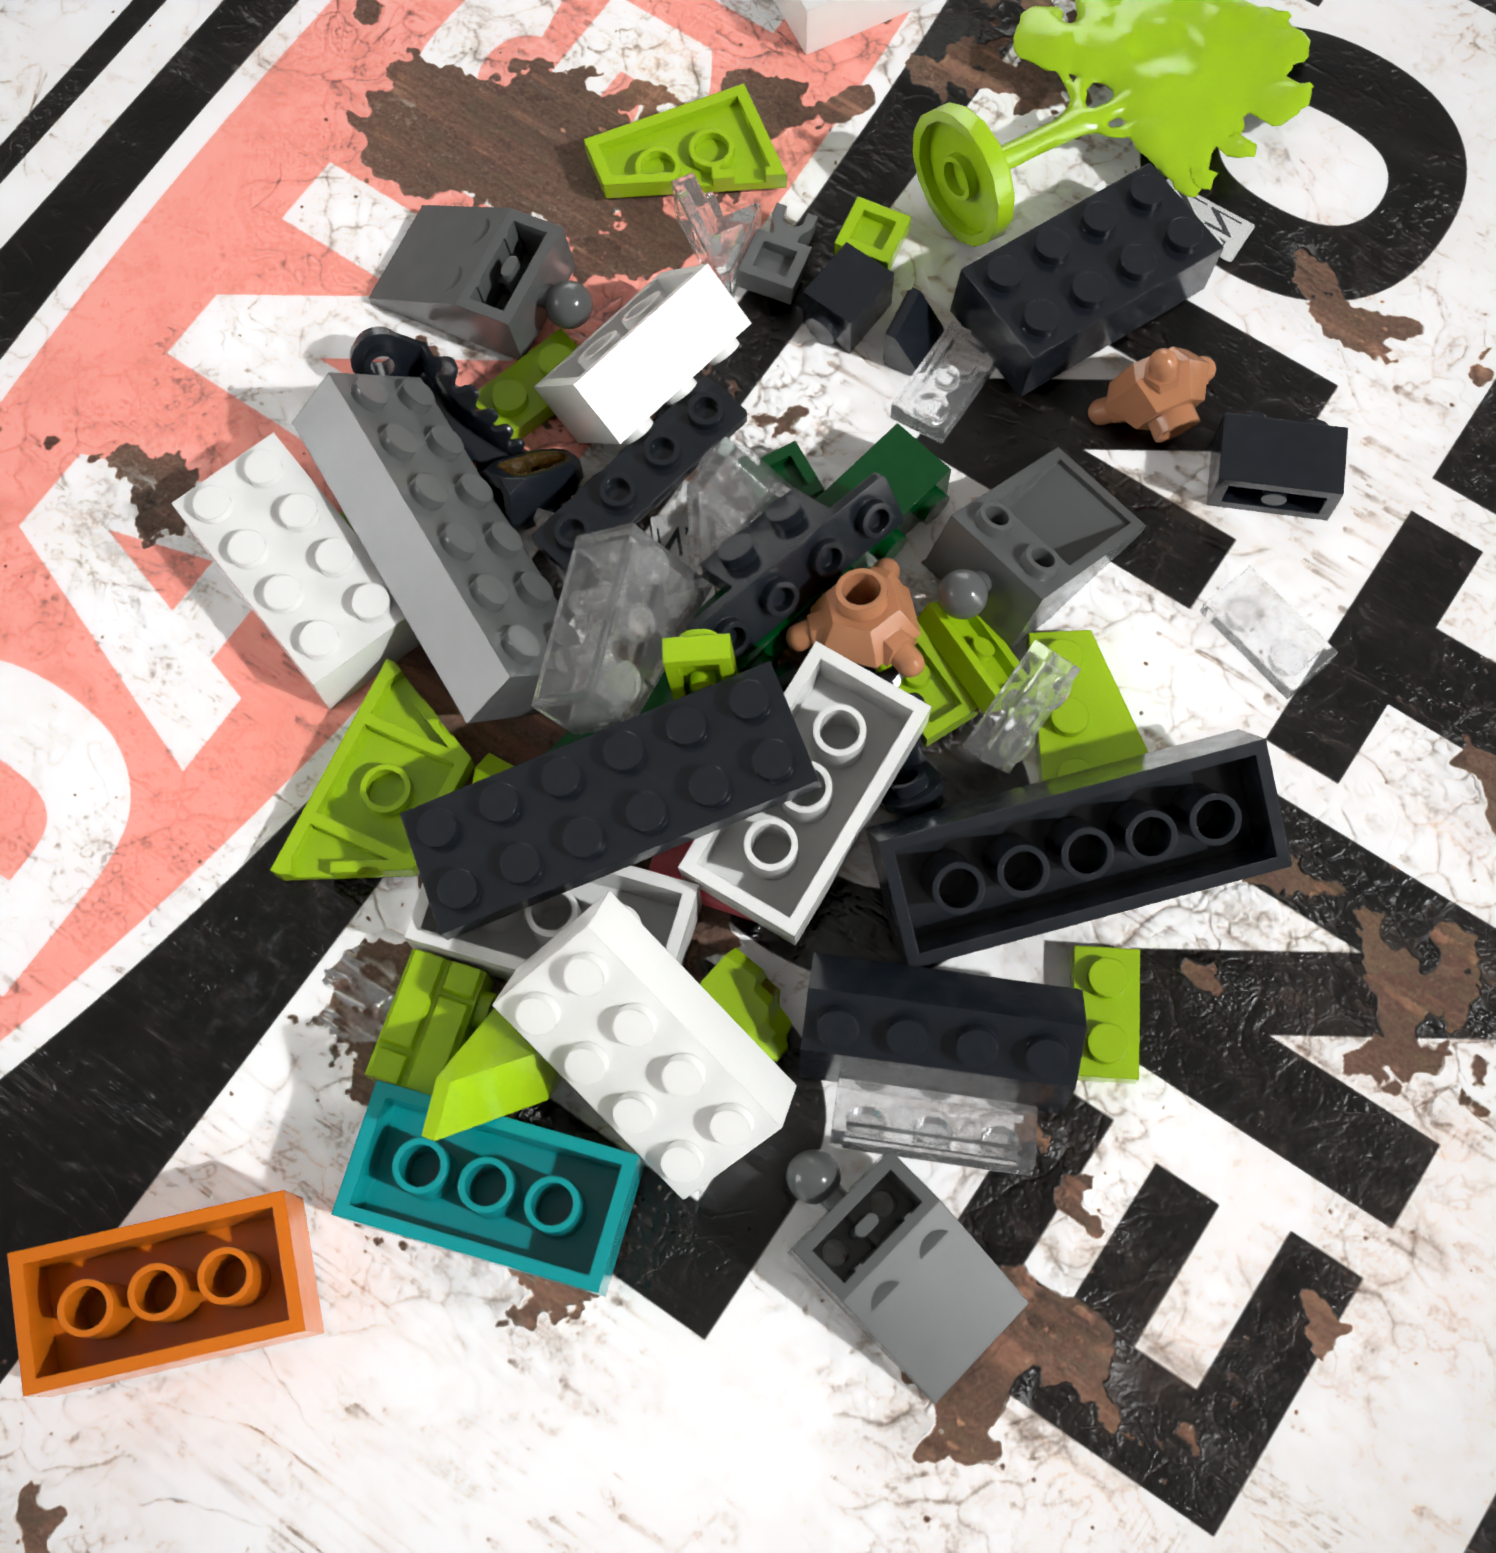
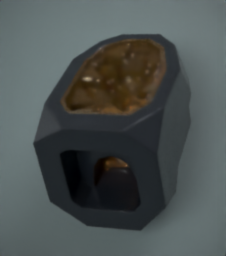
[479,448,584,533]

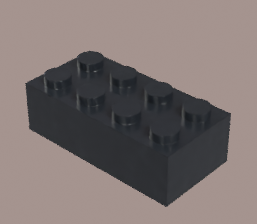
[950,163,1224,397]

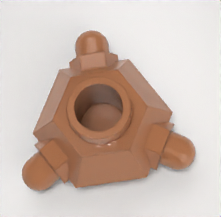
[1088,347,1216,443]
[786,557,925,678]

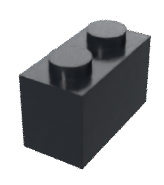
[1206,411,1348,521]

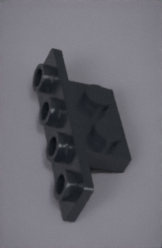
[532,377,747,579]
[686,472,904,660]

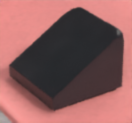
[883,287,946,379]

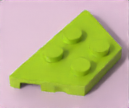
[270,659,475,881]

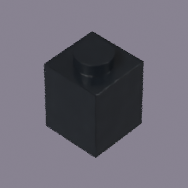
[803,242,894,354]

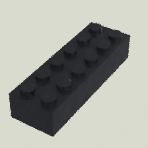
[866,729,1292,967]

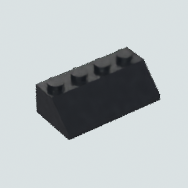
[798,952,1087,1114]

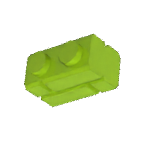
[364,949,498,1096]

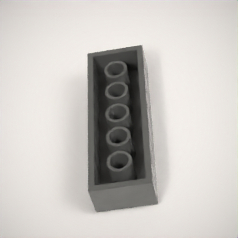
[291,372,598,724]

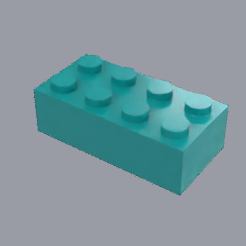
[331,1080,645,1297]

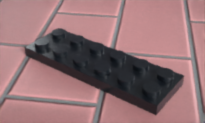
[400,661,822,940]

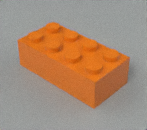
[7,1190,325,1397]

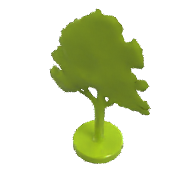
[913,0,1314,247]

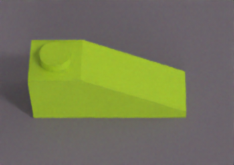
[421,1008,563,1141]

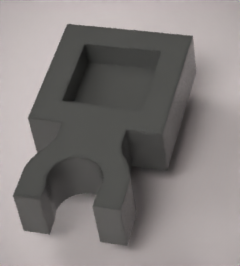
[735,203,818,304]

